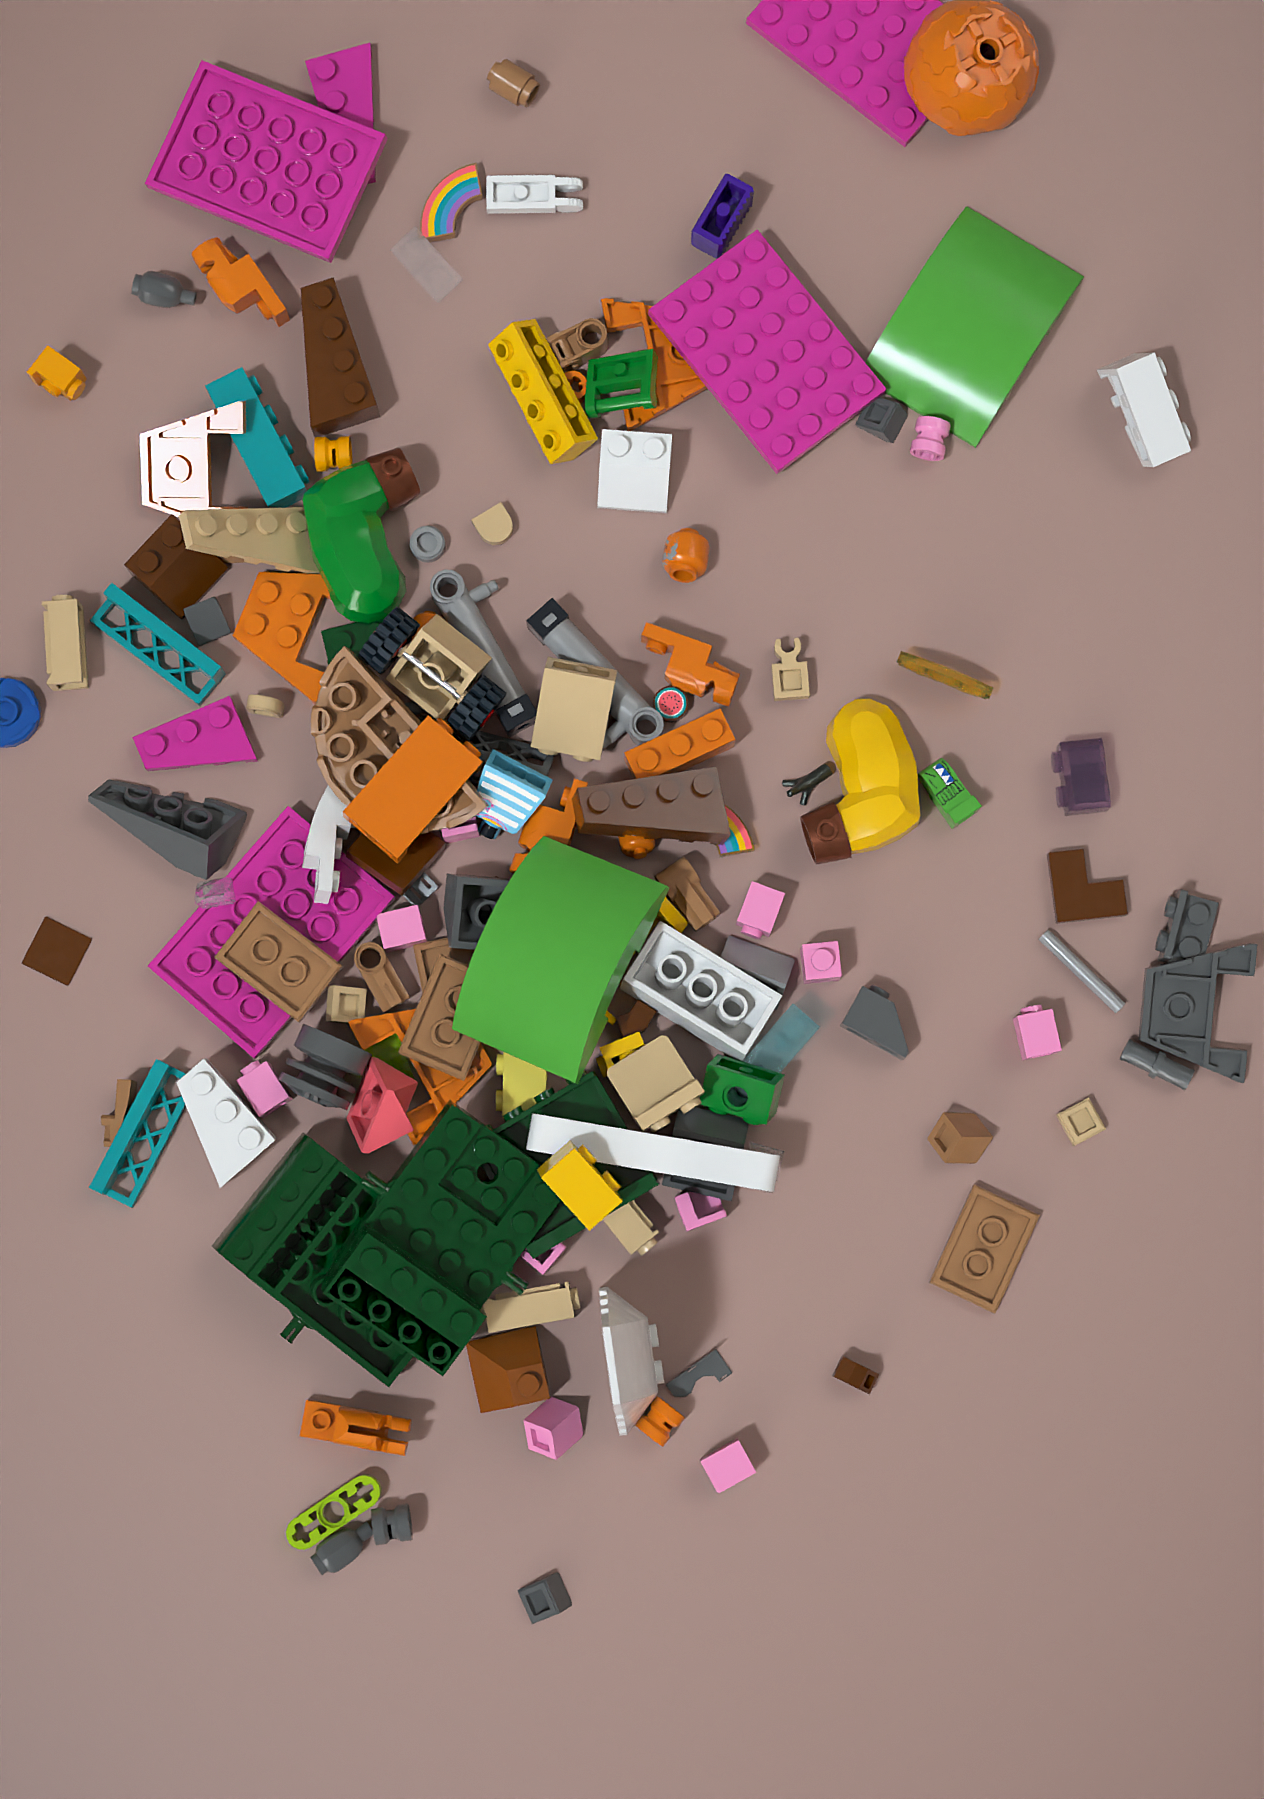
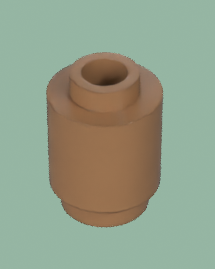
[487,59,540,107]

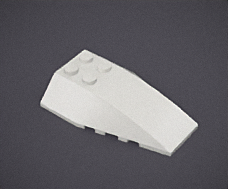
[599,1287,664,1436]

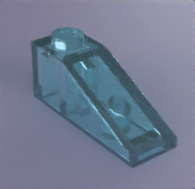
[735,1004,820,1098]

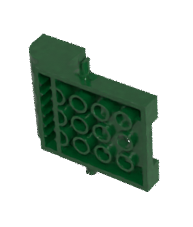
[322,1100,561,1376]
[212,1132,413,1387]

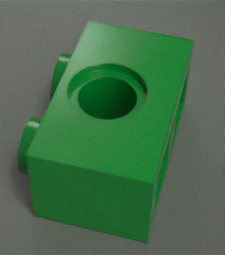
[700,1054,785,1125]

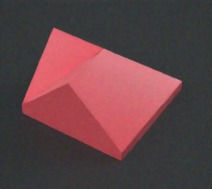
[346,1057,418,1154]

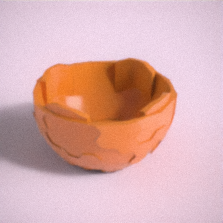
[904,0,1039,136]

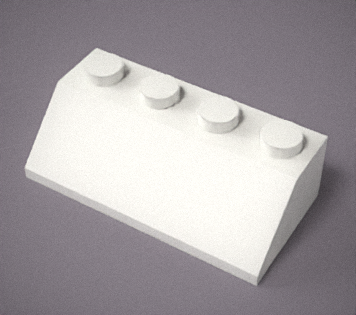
[620,921,782,1061]

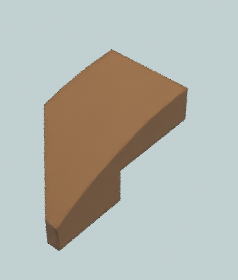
[101,1079,137,1147]

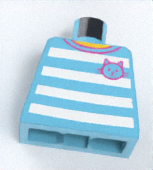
[476,749,553,839]

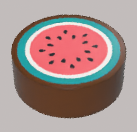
[653,686,688,723]

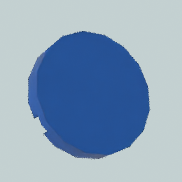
[0,678,41,748]

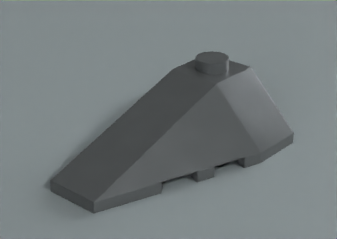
[88,779,247,880]
[443,873,510,950]

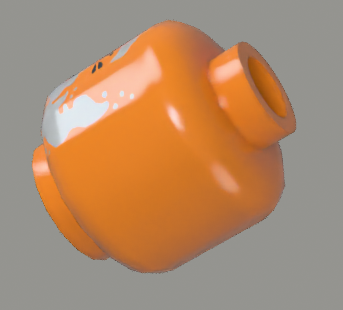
[662,528,710,583]

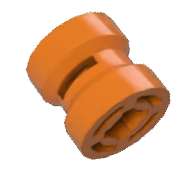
[635,1396,685,1447]

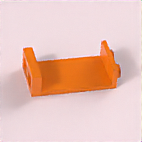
[343,715,483,864]

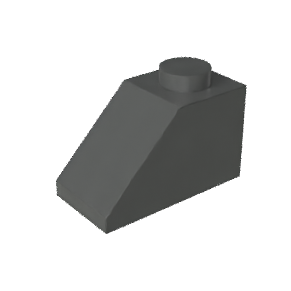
[840,985,909,1060]

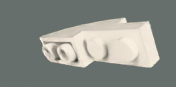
[302,785,355,904]

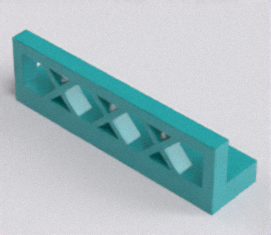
[90,582,226,706]
[89,1059,186,1208]

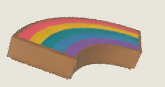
[420,163,483,244]

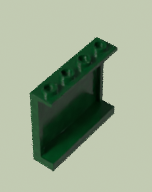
[481,1070,660,1259]

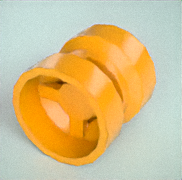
[314,436,353,472]

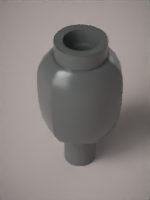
[132,271,197,308]
[310,1522,373,1575]

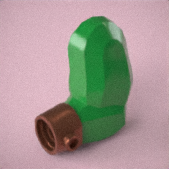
[302,447,420,623]

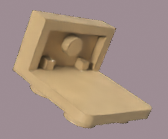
[607,1035,705,1133]

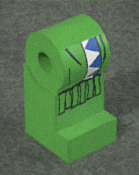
[918,758,982,829]

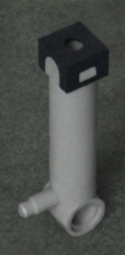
[430,569,537,738]
[526,598,664,748]

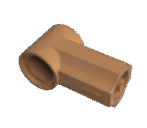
[654,856,721,932]
[354,942,410,1013]

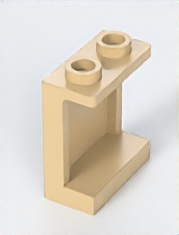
[531,657,617,762]

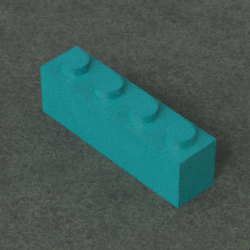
[205,367,310,508]

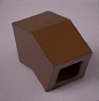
[616,1000,657,1038]
[832,1356,879,1395]

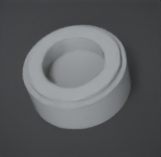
[410,526,445,563]

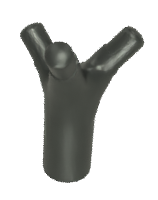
[782,763,832,806]

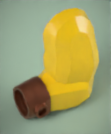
[800,699,920,865]

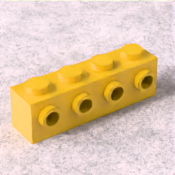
[488,319,598,465]

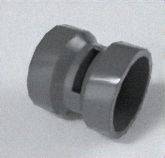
[371,1504,413,1545]

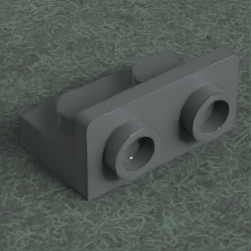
[1155,889,1219,963]

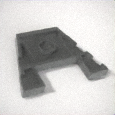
[1138,943,1258,1083]

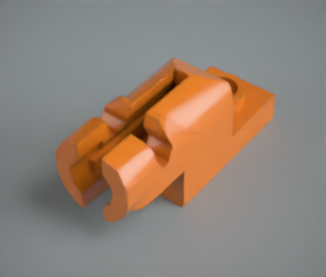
[191,237,290,327]
[641,622,740,707]
[509,778,588,874]
[300,1399,412,1456]

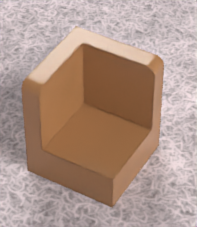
[927,1112,993,1164]

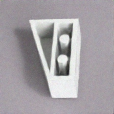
[1097,352,1191,467]
[176,1058,277,1188]

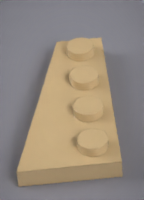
[179,507,320,574]

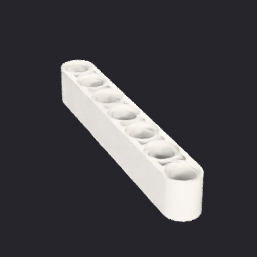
[526,1113,780,1192]

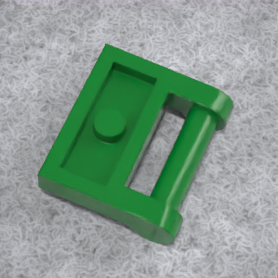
[585,349,658,419]

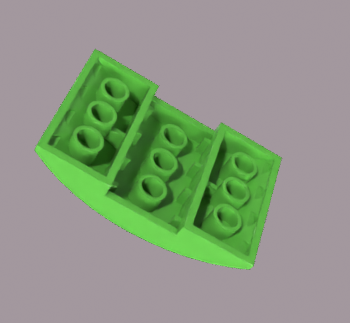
[865,206,1084,448]
[452,836,669,1084]

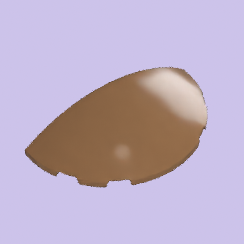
[311,646,488,834]

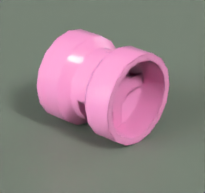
[910,416,951,461]

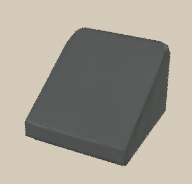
[855,397,908,443]
[183,597,231,646]
[517,1572,572,1624]

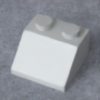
[597,429,672,513]

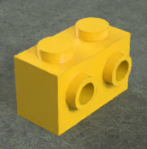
[537,1140,623,1231]

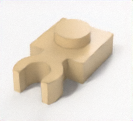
[771,638,810,701]

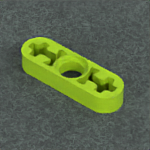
[286,1474,382,1550]

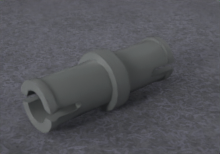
[1119,1039,1195,1091]

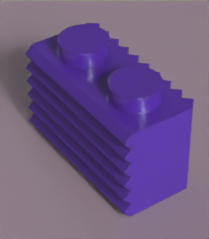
[691,173,754,259]

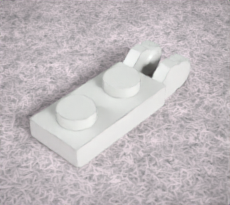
[486,175,583,214]

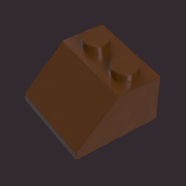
[124,514,229,620]

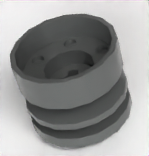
[278,1024,372,1110]

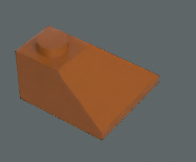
[466,1326,551,1413]

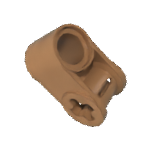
[546,318,609,373]

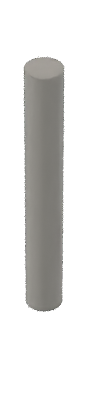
[1038,930,1126,1014]

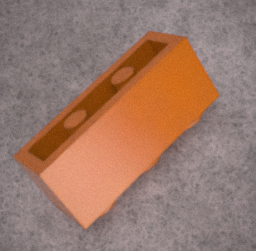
[624,708,736,779]

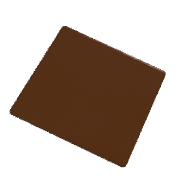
[22,917,92,986]

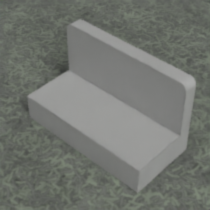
[720,936,795,1010]

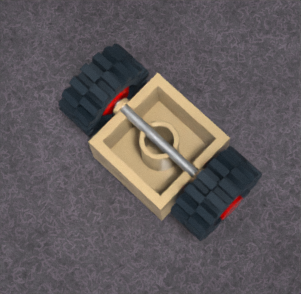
[358,607,506,742]

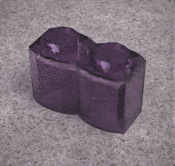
[1051,738,1111,816]

